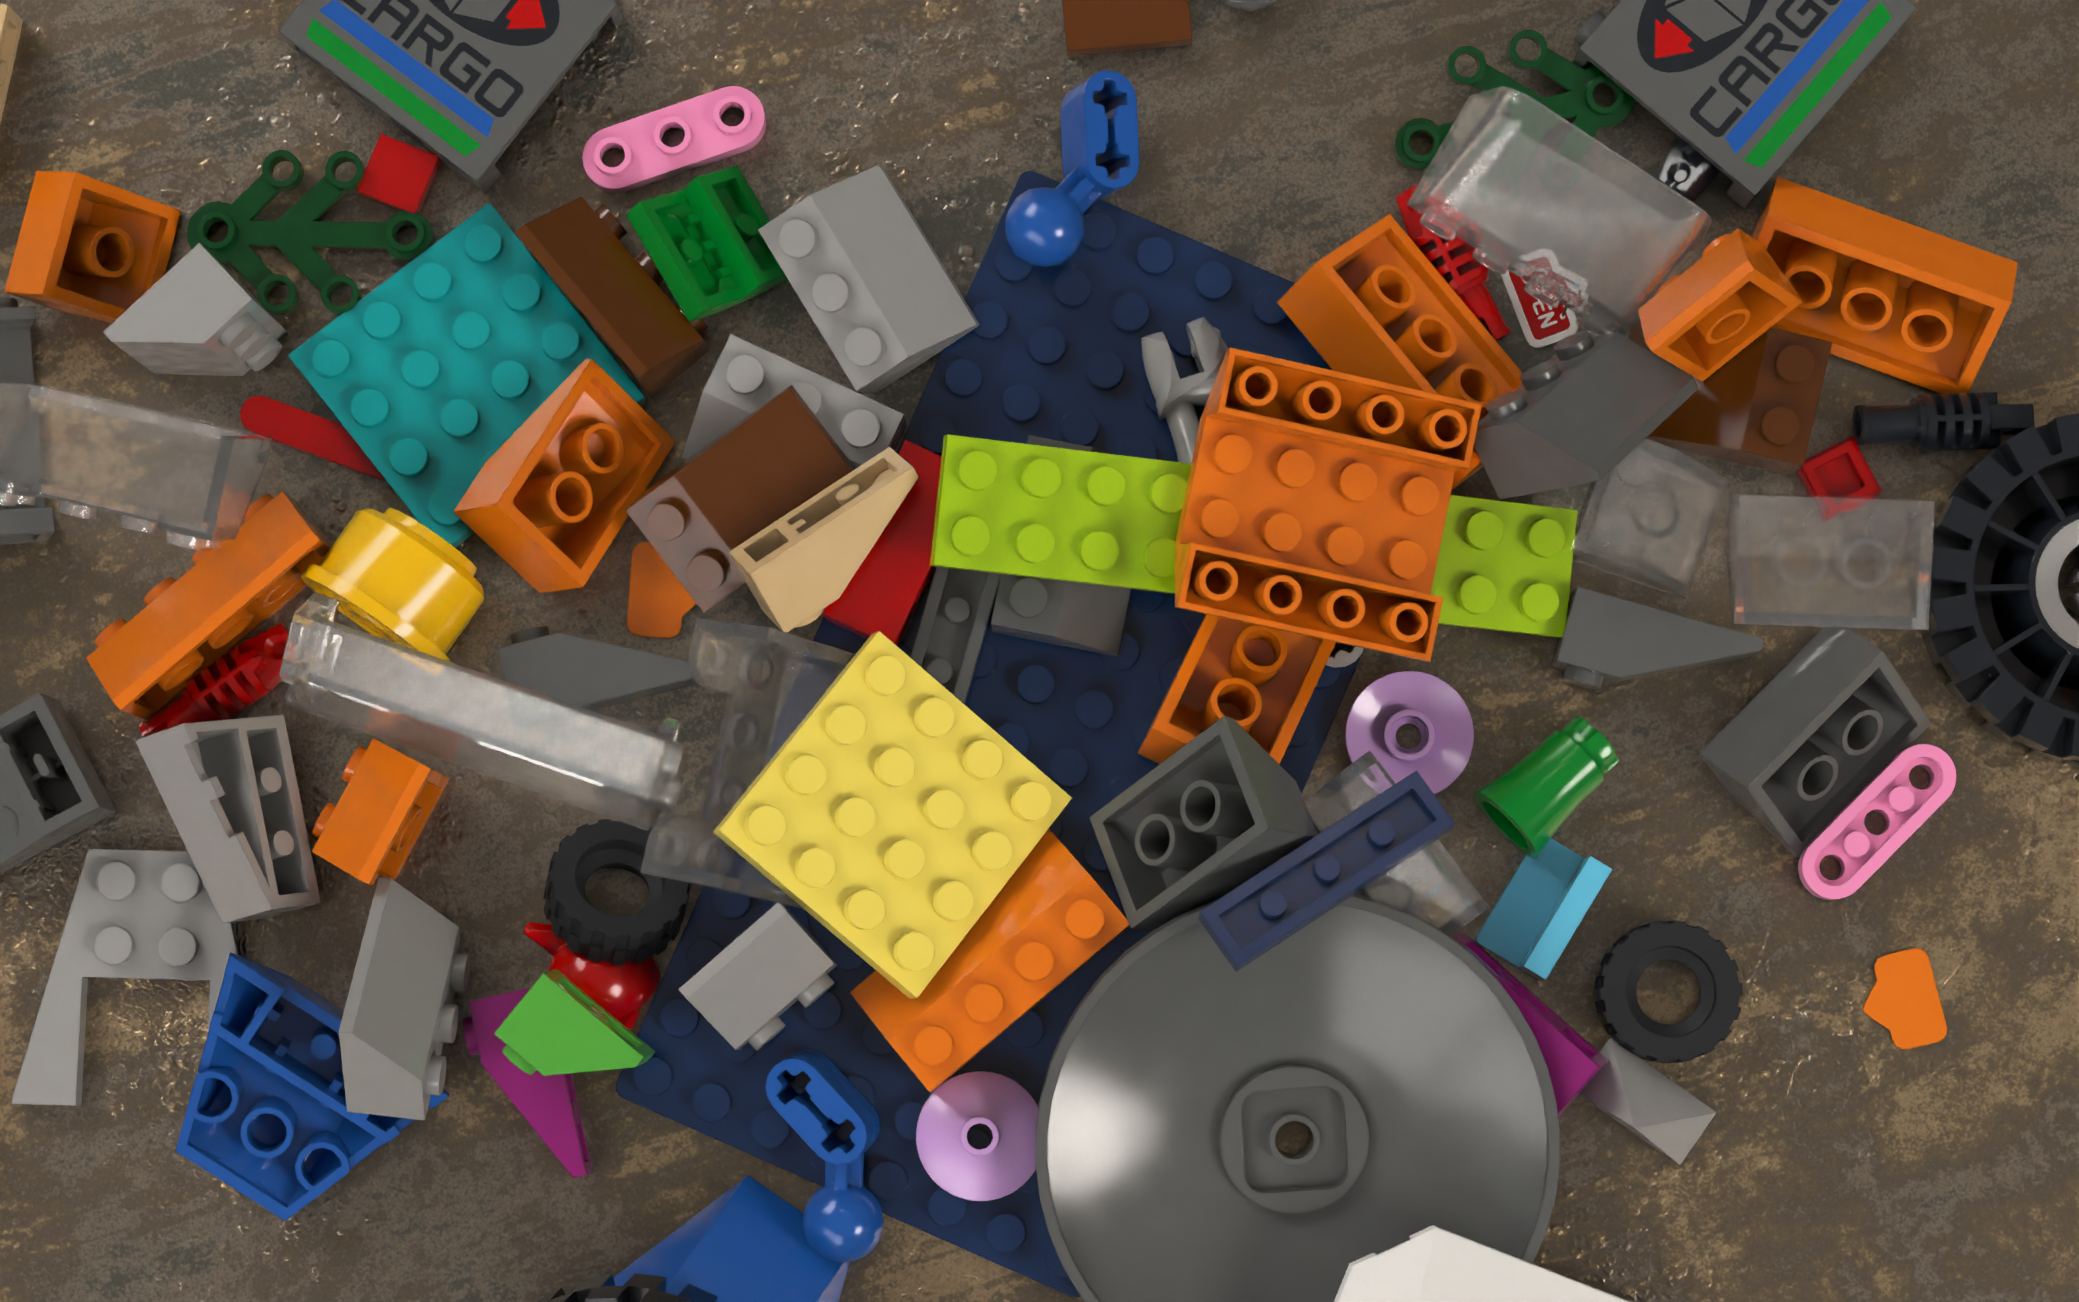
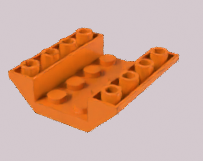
[1175,347,1482,662]

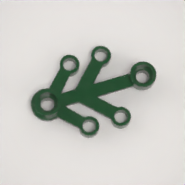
[1393,30,1634,208]
[187,150,436,316]

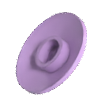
[1345,671,1474,794]
[916,1071,1039,1201]

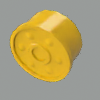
[301,507,484,674]

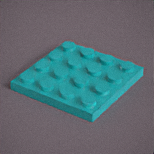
[288,202,646,548]

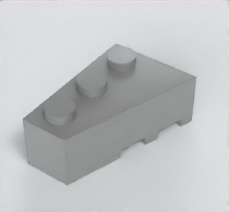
[135,715,321,924]

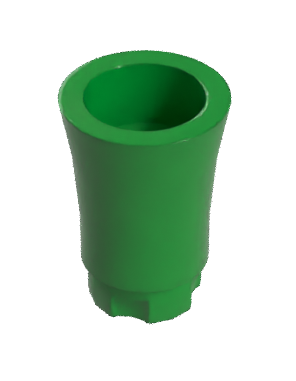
[1474,716,1619,859]

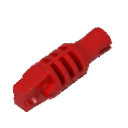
[1396,180,1512,340]
[138,624,306,737]

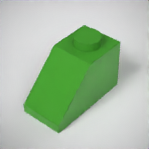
[494,969,655,1076]

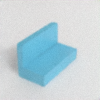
[1476,838,1612,981]

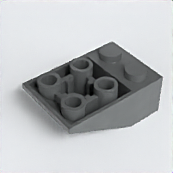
[0,693,117,874]

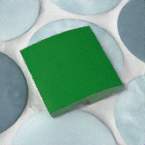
[626,165,788,323]

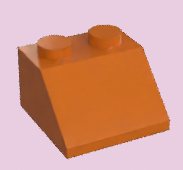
[4,171,181,323]
[1638,228,1803,382]
[311,738,450,887]

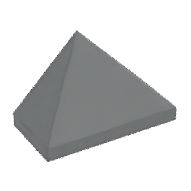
[1579,1037,1717,1165]

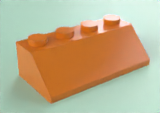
[1752,176,2018,394]
[1277,214,1523,490]
[86,491,332,720]
[850,829,1130,1092]

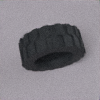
[543,818,691,966]
[1594,920,1743,1063]

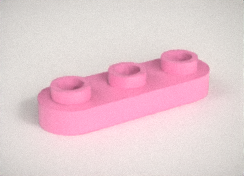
[582,86,766,194]
[1798,744,1957,900]

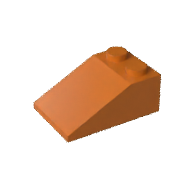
[453,358,676,593]
[1138,614,1336,764]

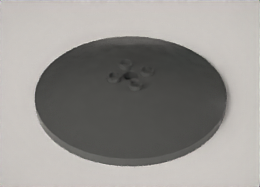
[1036,894,1560,1302]

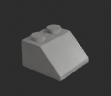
[678,902,838,1051]

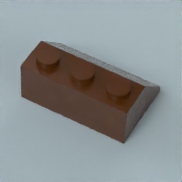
[515,196,710,399]

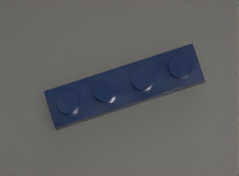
[1198,770,1455,972]

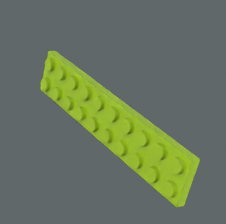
[930,434,1578,638]

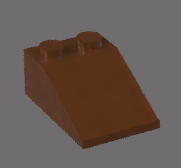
[1628,308,1832,477]
[625,385,855,613]

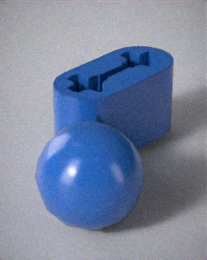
[1005,70,1139,267]
[765,1049,884,1263]

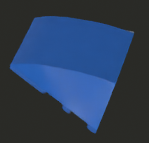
[175,952,449,1221]
[613,1175,850,1302]

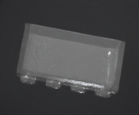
[1407,87,1713,336]

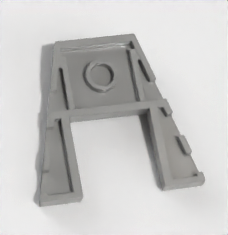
[12,849,240,1106]

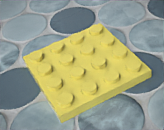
[713,631,1072,999]

